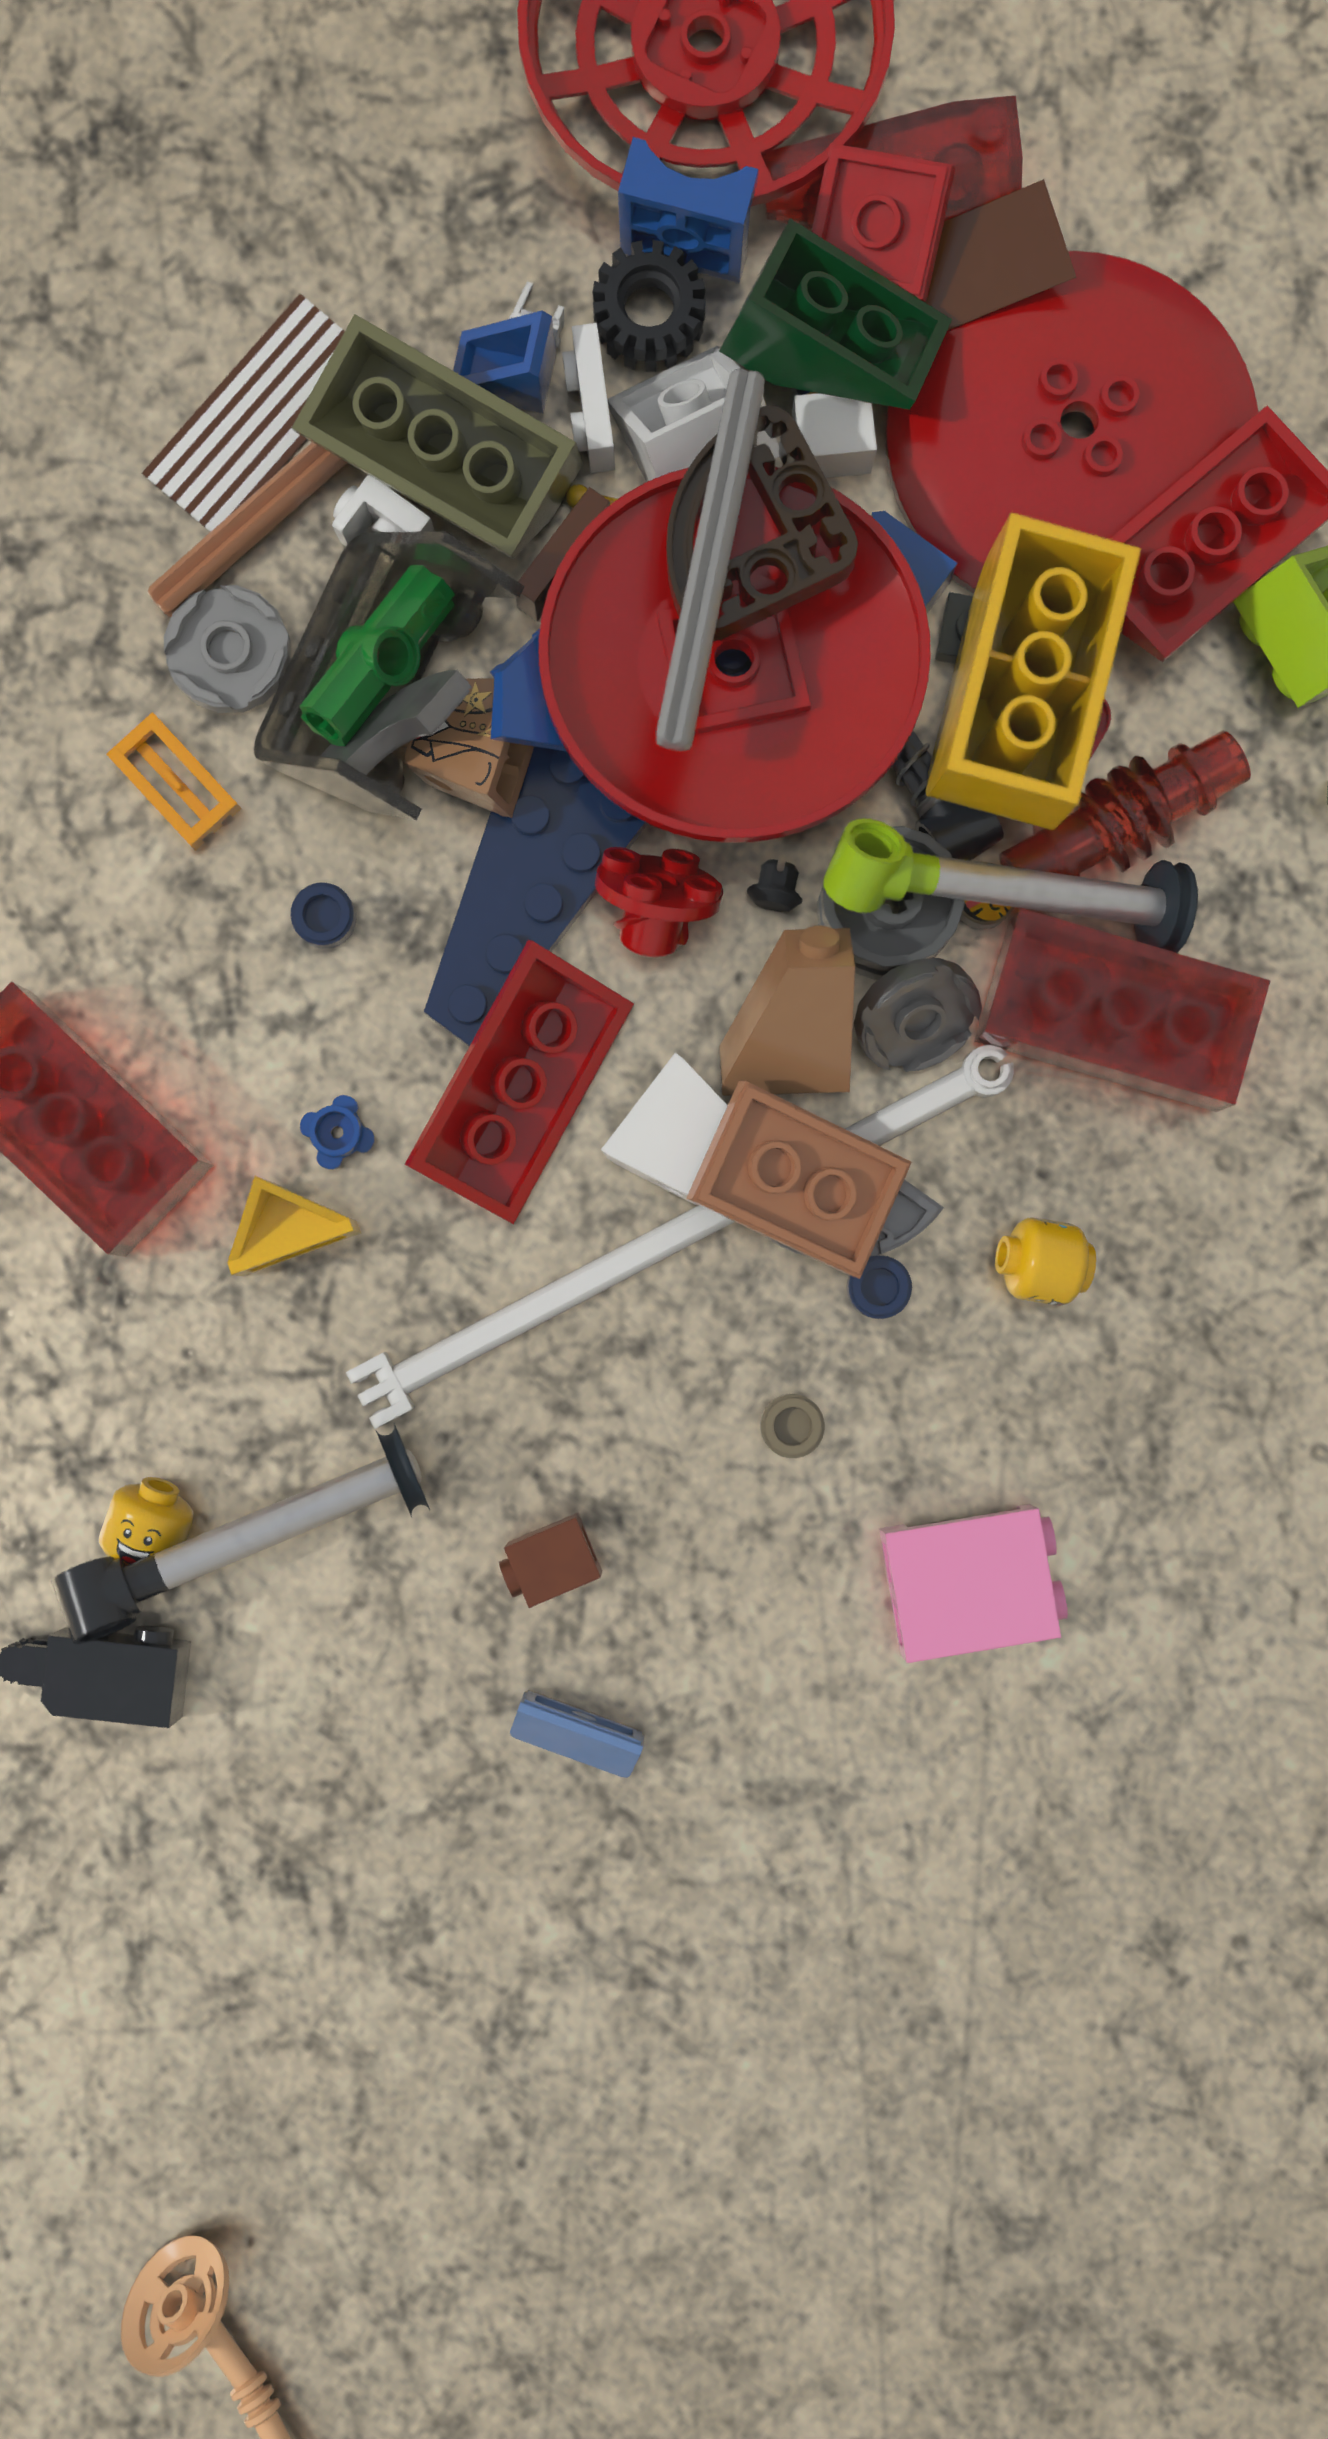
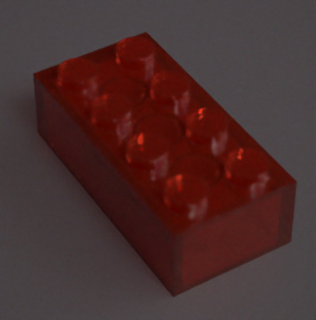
[974,908,1271,1112]
[0,981,214,1257]

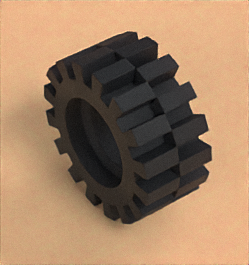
[592,240,706,372]

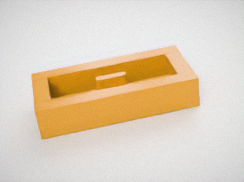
[106,712,242,851]

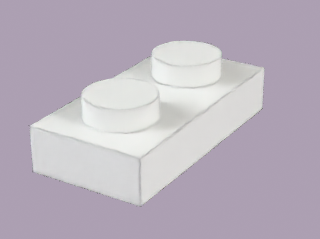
[562,323,615,473]

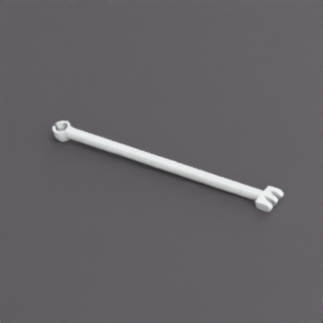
[346,1045,1014,1429]

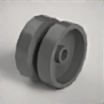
[817,826,964,980]

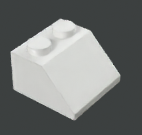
[607,346,779,482]

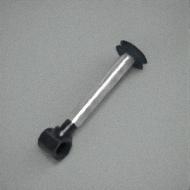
[51,1423,430,1644]

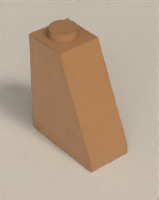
[719,926,855,1096]

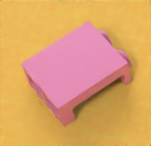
[879,1504,1068,1663]

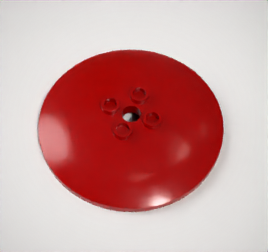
[885,251,1259,594]
[539,467,931,843]

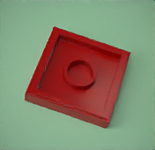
[812,143,956,302]

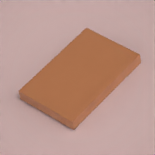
[686,1080,912,1279]

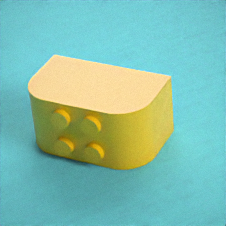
[926,513,1141,830]

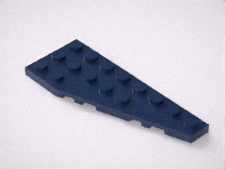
[424,649,752,1047]

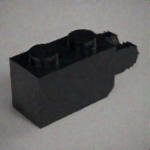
[0,1626,191,1728]

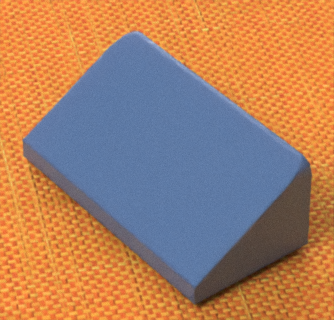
[510,1690,644,1778]

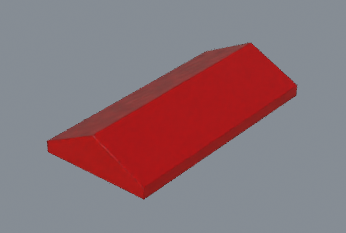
[1109,405,1328,663]
[404,940,634,1224]

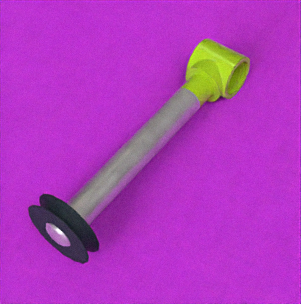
[823,819,1198,957]

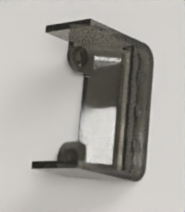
[254,531,525,820]

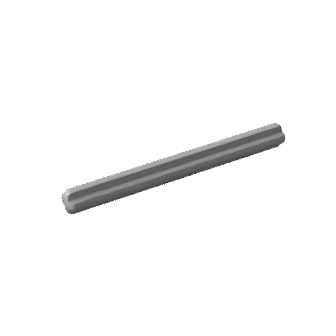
[656,368,765,751]

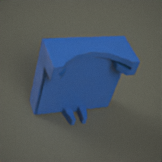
[618,137,759,284]

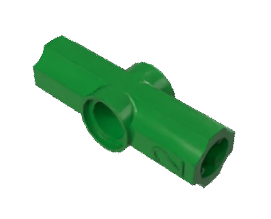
[299,565,455,746]

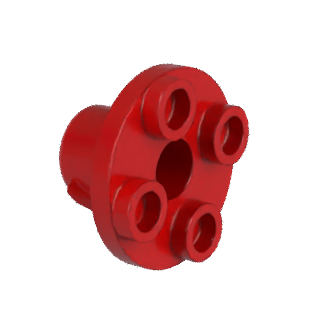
[595,847,723,958]

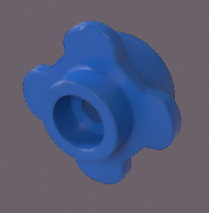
[300,1095,375,1170]

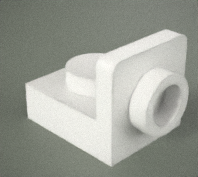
[332,475,438,558]

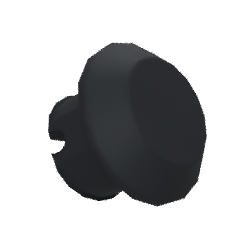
[747,859,803,912]

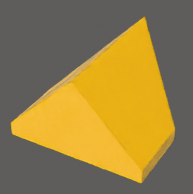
[227,1176,362,1277]

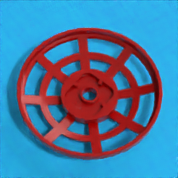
[517,0,895,207]

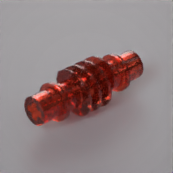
[999,730,1251,877]

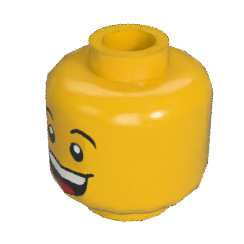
[995,1217,1096,1306]
[99,1477,193,1566]

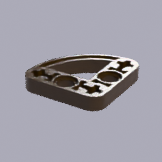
[667,406,858,642]

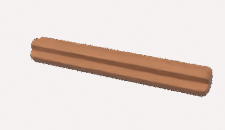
[148,442,347,617]

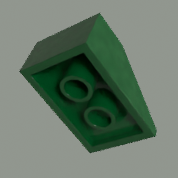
[719,218,952,410]

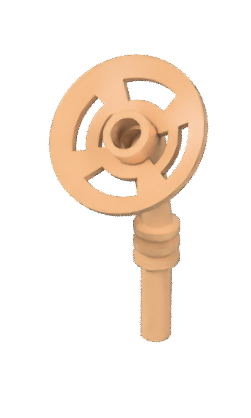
[121,2236,291,2439]

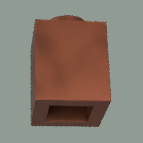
[499,1513,603,1608]

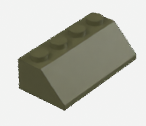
[292,314,583,559]

